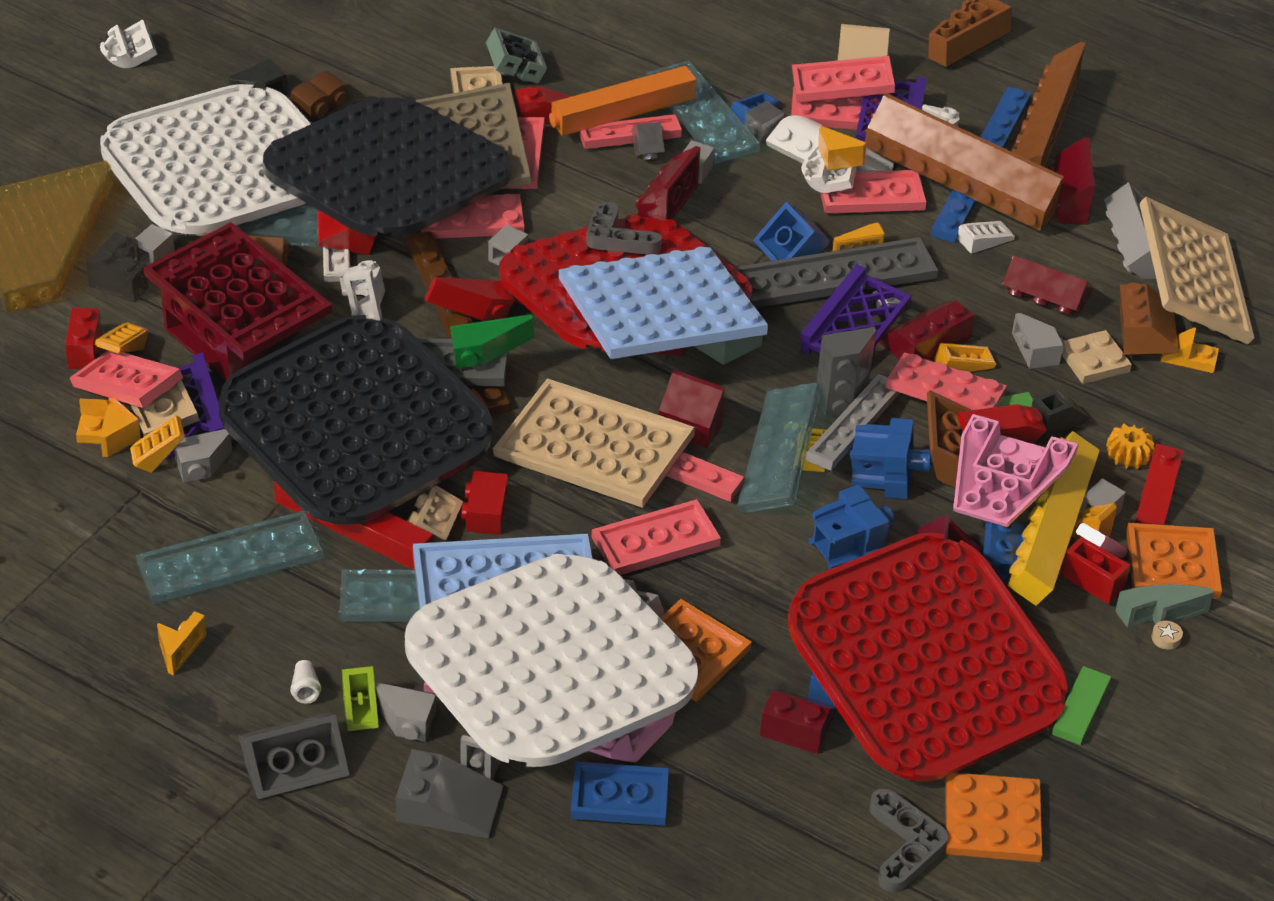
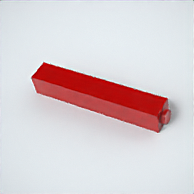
[274,481,433,571]

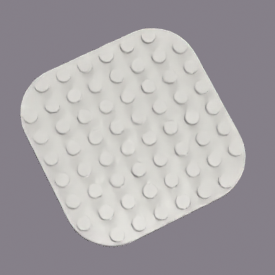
[100,84,310,236]
[405,554,698,767]

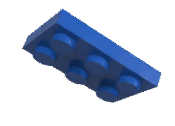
[570,762,669,826]

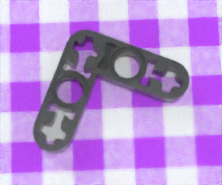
[586,202,662,254]
[869,788,948,893]

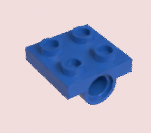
[983,521,1026,582]

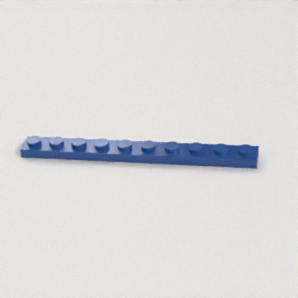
[931,87,1031,243]

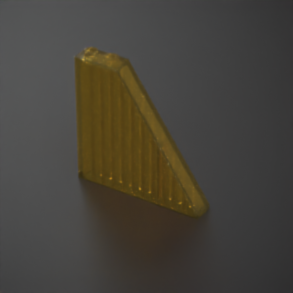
[0,160,114,313]

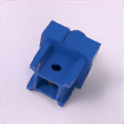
[850,418,932,499]
[808,484,895,569]

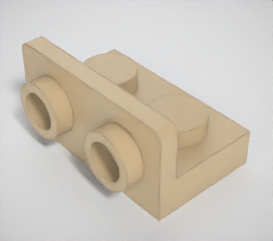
[407,486,463,543]

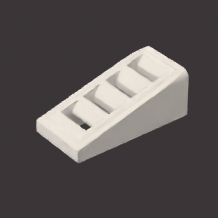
[957,221,1015,254]

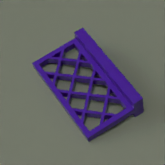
[855,76,927,142]
[801,264,911,354]
[165,352,232,460]

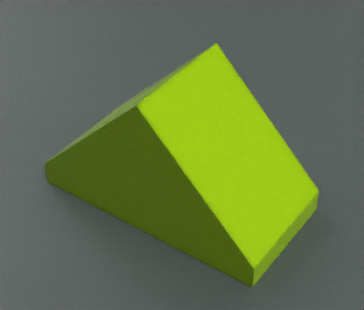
[342,666,379,731]

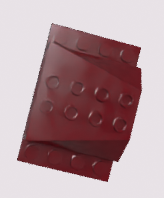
[144,222,332,382]

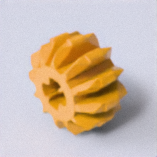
[1106,424,1155,469]

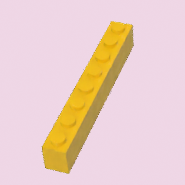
[1008,431,1100,605]

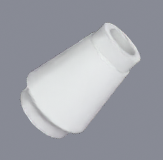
[290,660,321,704]

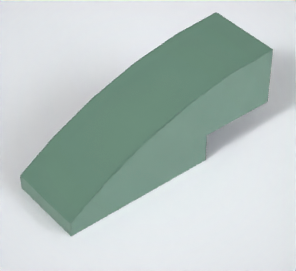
[1115,584,1214,628]

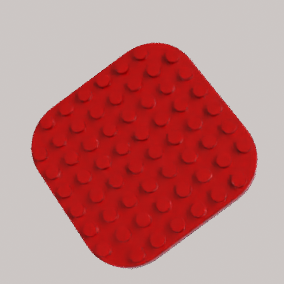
[499,214,752,351]
[788,533,1068,781]

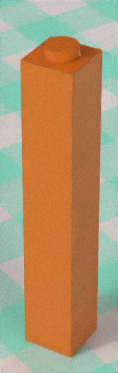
[549,66,697,136]

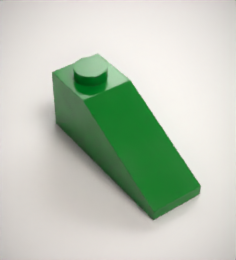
[450,314,535,369]

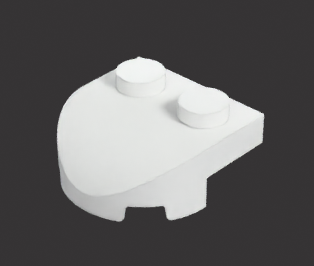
[100,20,157,68]
[766,115,822,163]
[801,149,857,193]

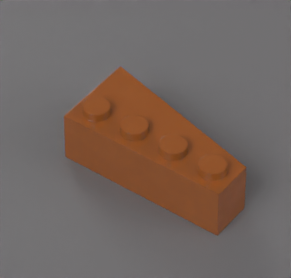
[928,0,1012,67]

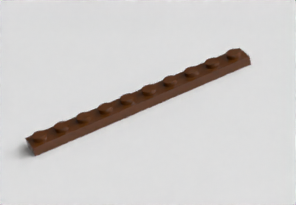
[405,231,509,415]

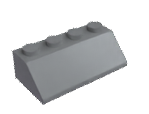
[1104,182,1156,280]

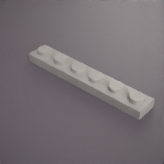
[806,374,900,471]

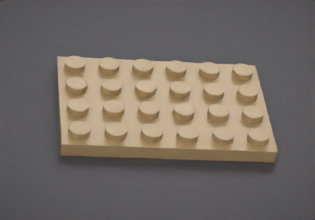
[1139,196,1254,344]
[493,378,695,508]

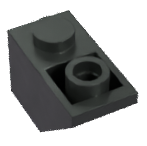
[228,59,287,95]
[1031,389,1089,439]

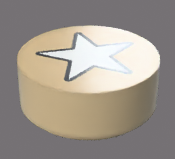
[1151,621,1183,650]

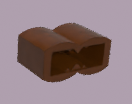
[291,71,349,120]

